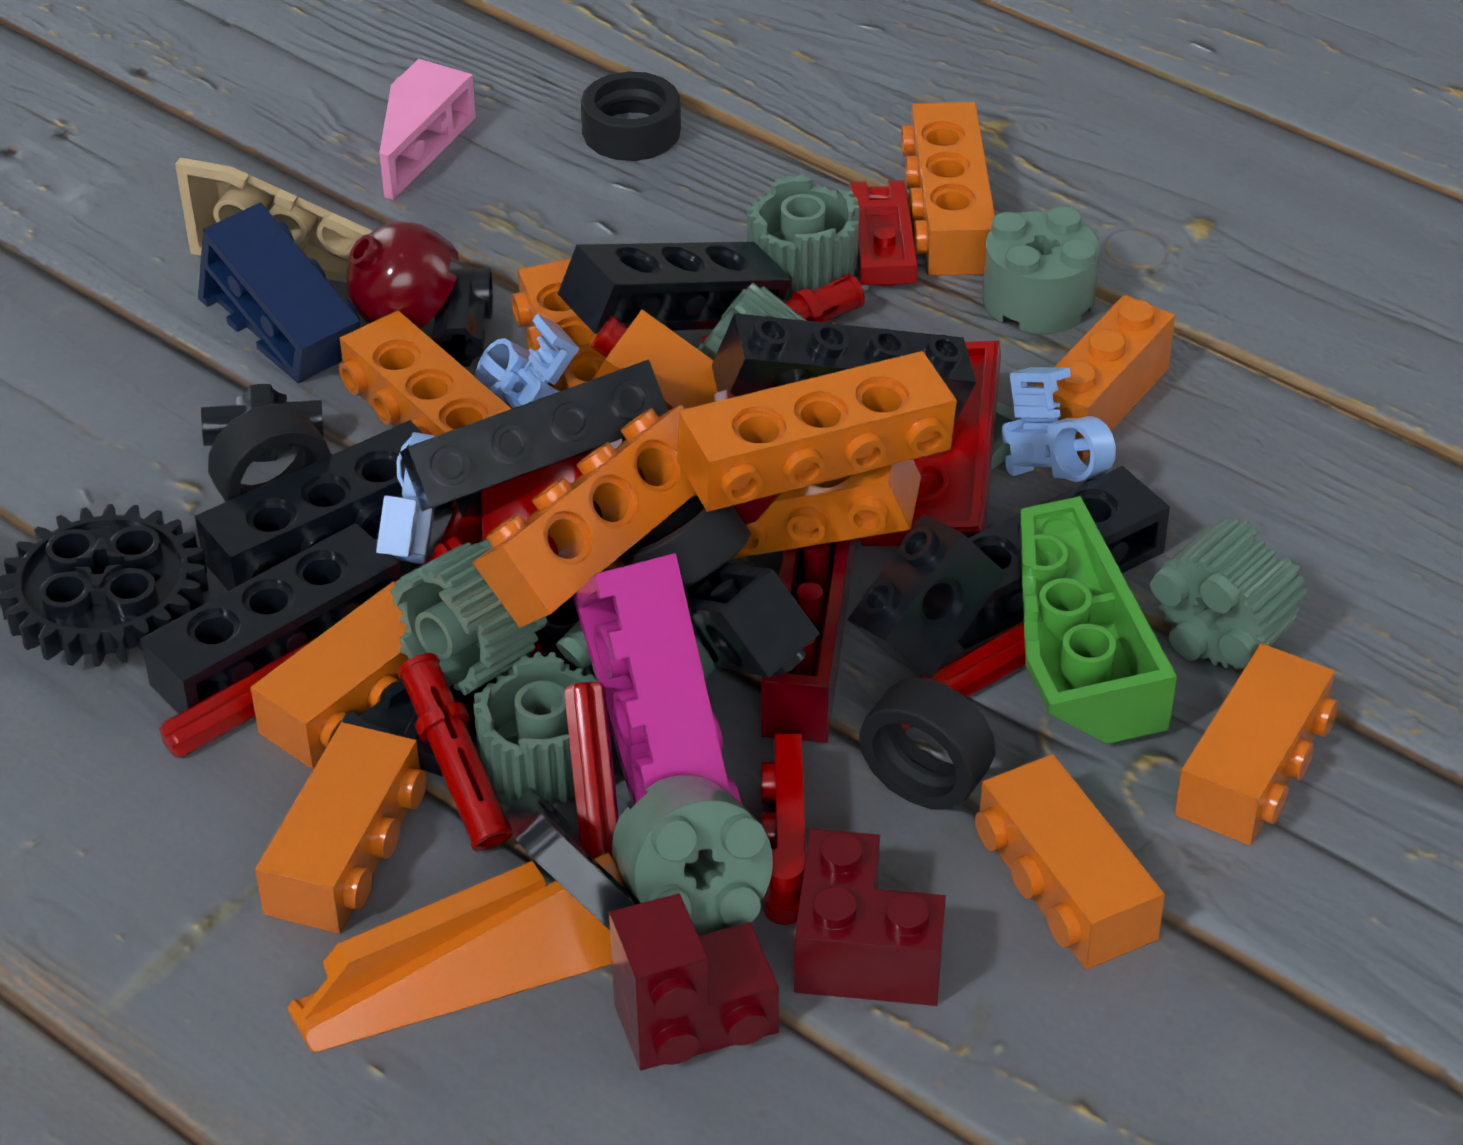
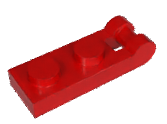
[849,180,918,286]
[761,734,806,925]

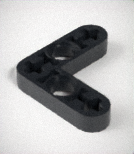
[506,787,639,930]

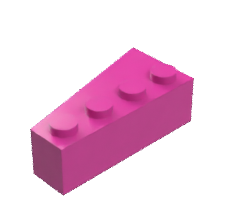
[573,553,742,806]

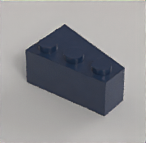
[198,202,360,383]

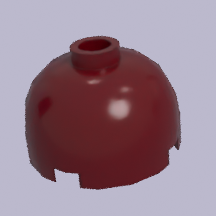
[347,221,459,329]

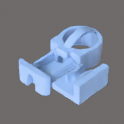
[475,314,580,409]
[1002,367,1116,482]
[376,432,436,564]

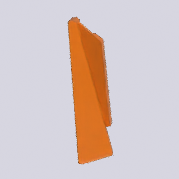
[287,853,625,1053]

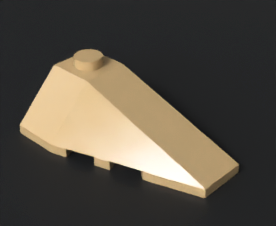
[175,157,373,283]

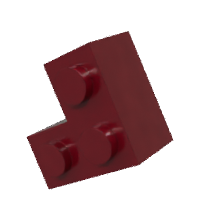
[794,828,946,1006]
[609,893,779,1071]

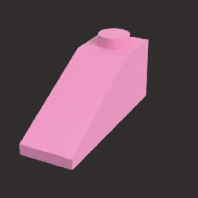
[379,59,476,200]

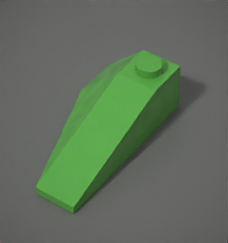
[1020,496,1177,744]

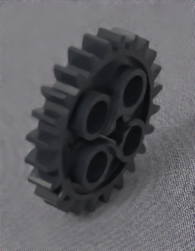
[0,504,209,667]

